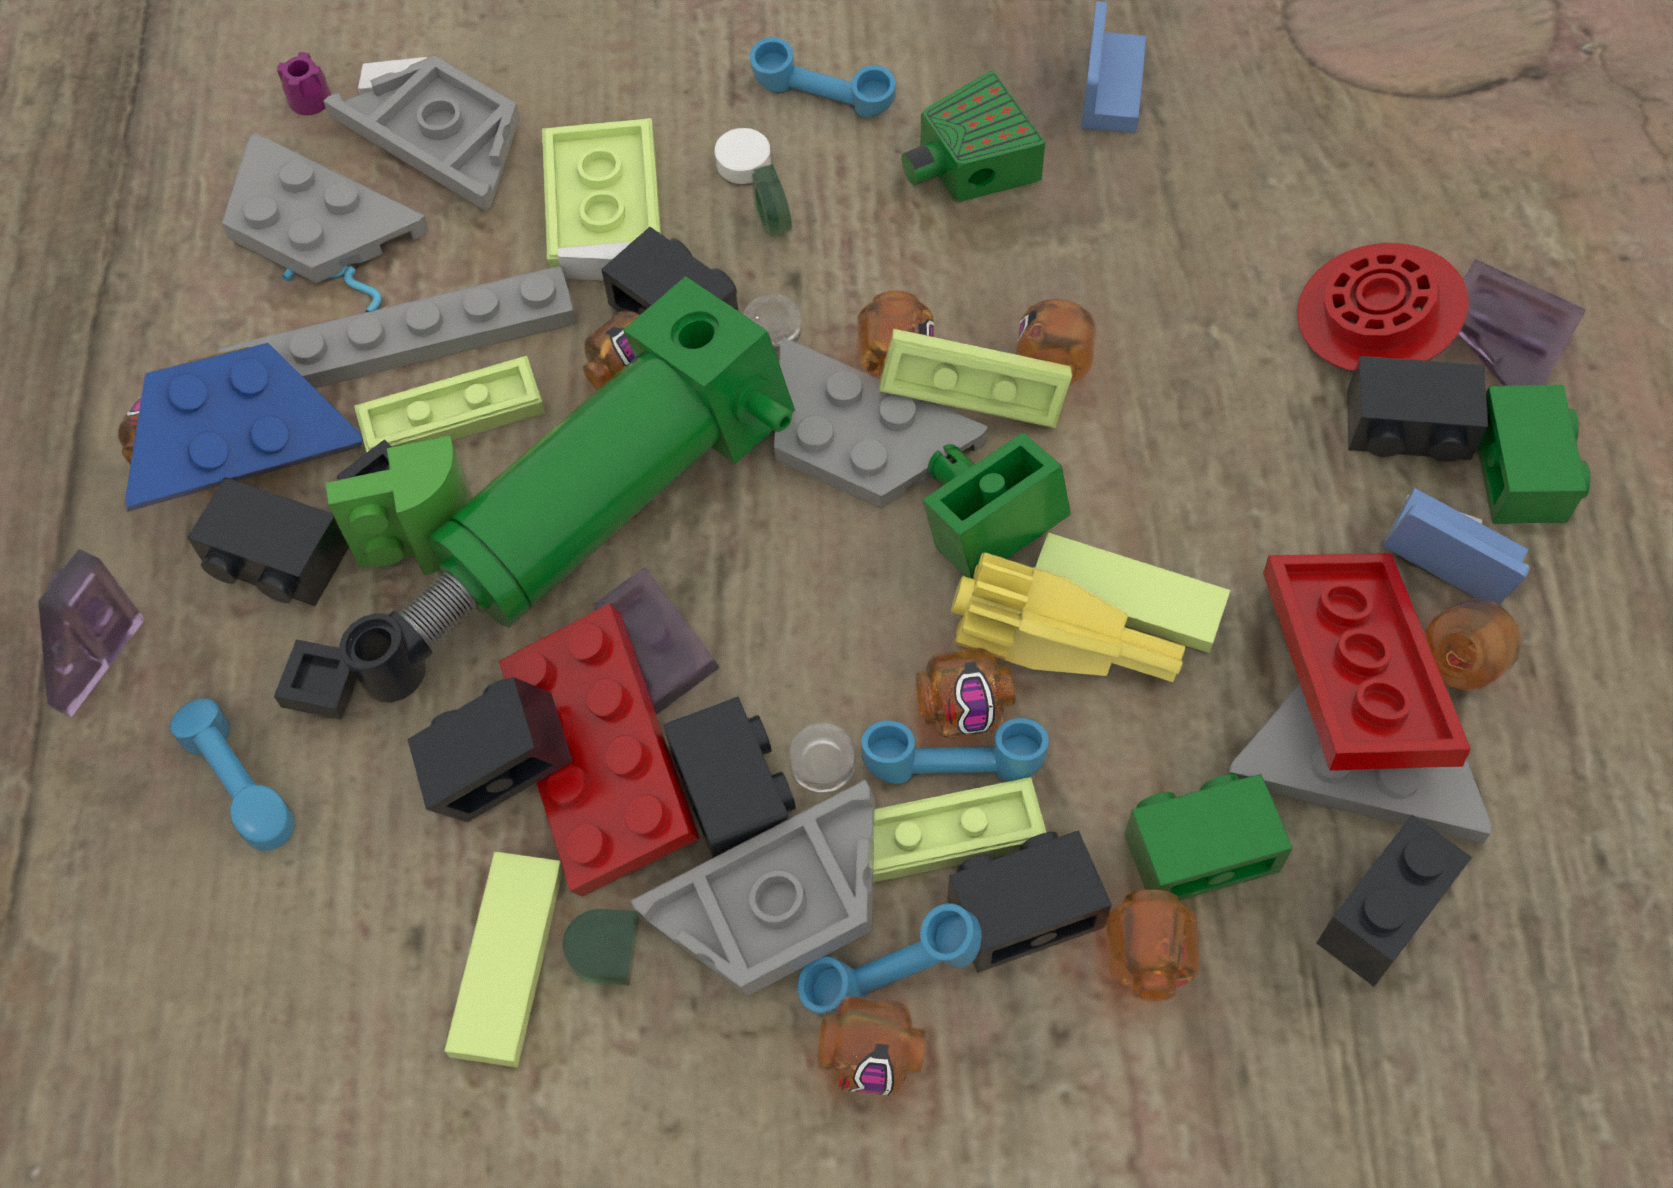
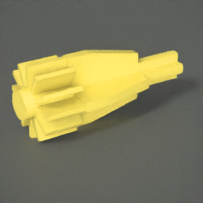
[951,552,1185,682]

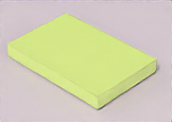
[542,118,661,268]

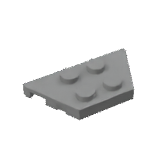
[324,56,520,211]
[222,133,428,283]
[774,338,988,509]
[1227,684,1492,844]
[631,780,875,996]

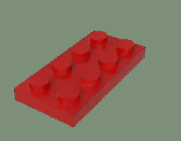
[1263,553,1471,771]
[499,604,700,897]

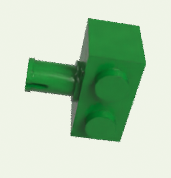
[922,432,1071,579]

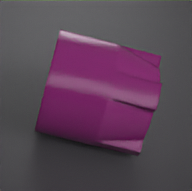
[277,52,331,115]

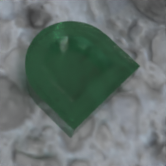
[752,164,792,236]
[563,909,639,986]

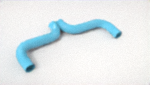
[282,266,382,312]

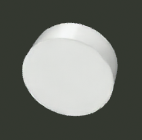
[714,128,771,184]

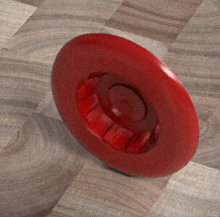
[1297,243,1469,372]

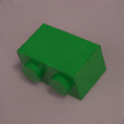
[1478,385,1591,524]
[1124,774,1292,908]

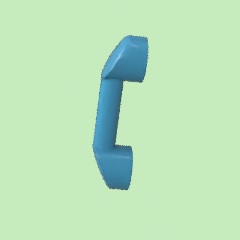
[750,37,896,118]
[169,698,295,851]
[861,718,1049,784]
[797,903,982,1018]

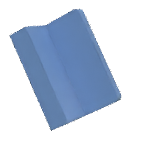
[1081,1,1146,133]
[1382,488,1530,608]

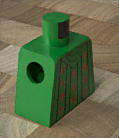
[901,70,1046,201]

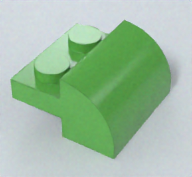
[325,435,473,576]

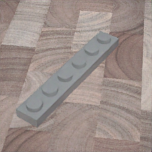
[218,265,577,388]

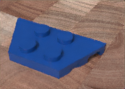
[124,343,363,512]

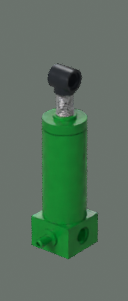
[339,276,795,703]

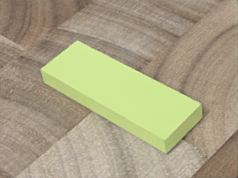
[879,329,1072,428]
[354,355,545,452]
[1035,532,1230,654]
[873,777,1046,883]
[445,851,564,1068]

